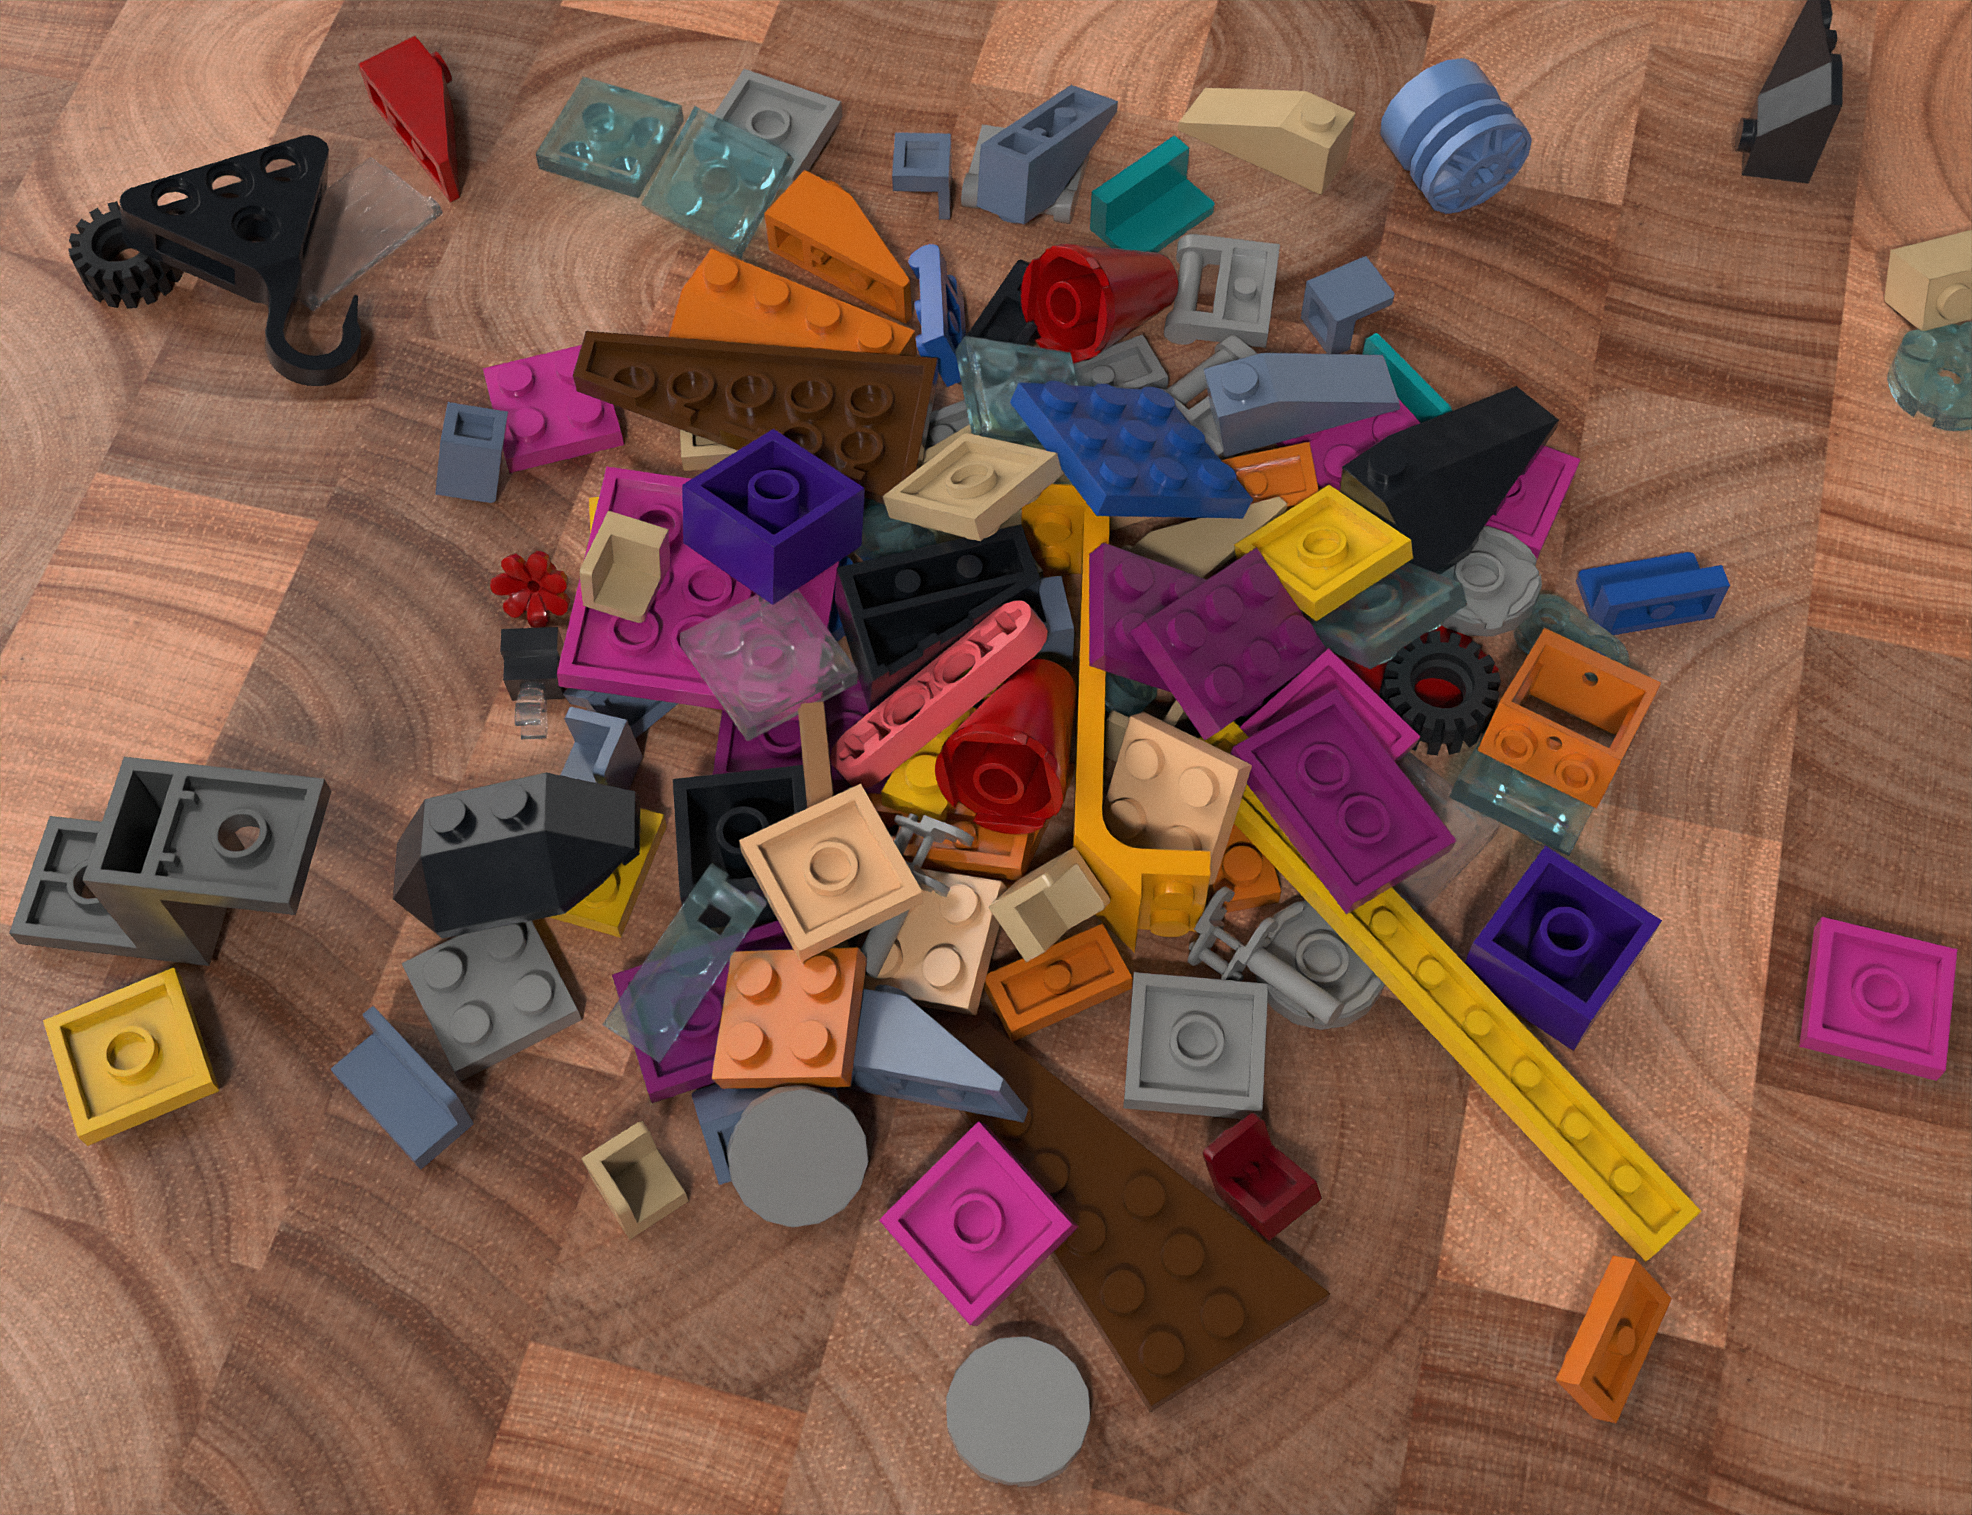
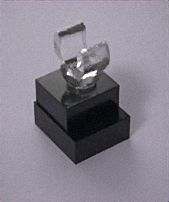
[500,627,565,740]

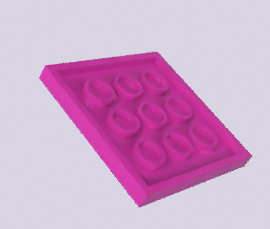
[557,466,841,721]

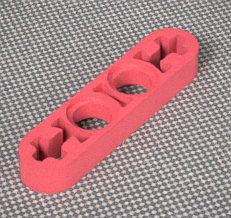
[830,601,1048,789]

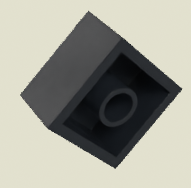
[673,765,807,931]

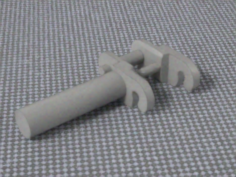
[861,813,974,978]
[1188,886,1344,1026]

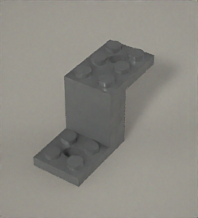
[9,757,331,966]

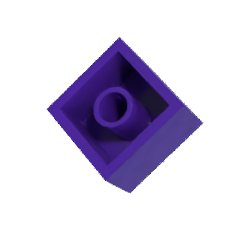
[682,429,865,605]
[1465,846,1662,1051]

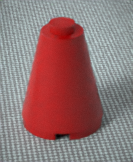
[1021,244,1178,364]
[935,659,1076,835]

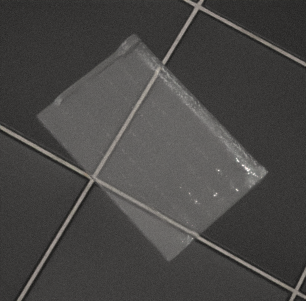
[254,157,443,311]

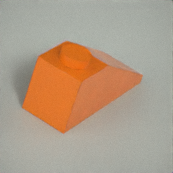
[764,170,912,324]

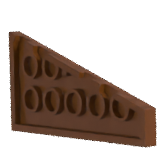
[573,331,939,504]
[957,1022,1331,1412]

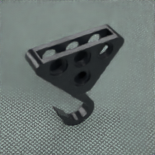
[120,135,361,386]

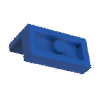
[1576,552,1730,638]

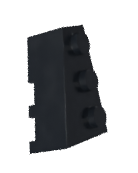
[835,524,1041,712]

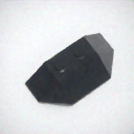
[393,772,640,939]

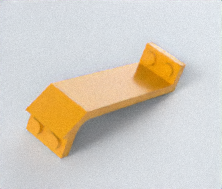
[1021,484,1210,953]

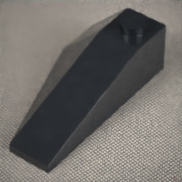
[1734,0,1843,184]
[1341,386,1559,587]

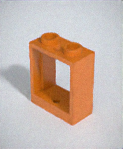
[1477,628,1661,809]

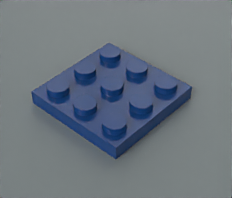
[1010,381,1253,519]

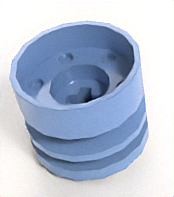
[1380,58,1532,214]

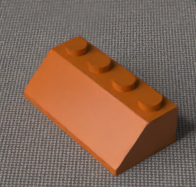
[668,248,917,357]

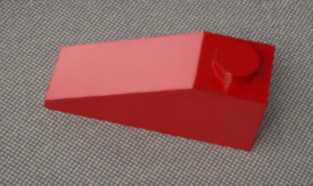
[358,36,460,203]

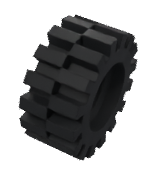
[68,201,182,309]
[1379,631,1501,756]

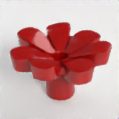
[490,551,570,628]

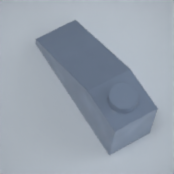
[977,85,1118,225]
[1204,353,1400,457]
[845,985,1028,1122]

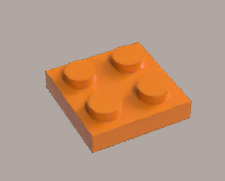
[712,947,867,1089]

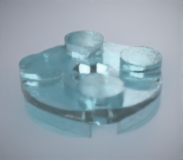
[1887,322,1972,431]

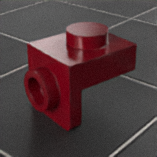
[1203,1113,1322,1241]

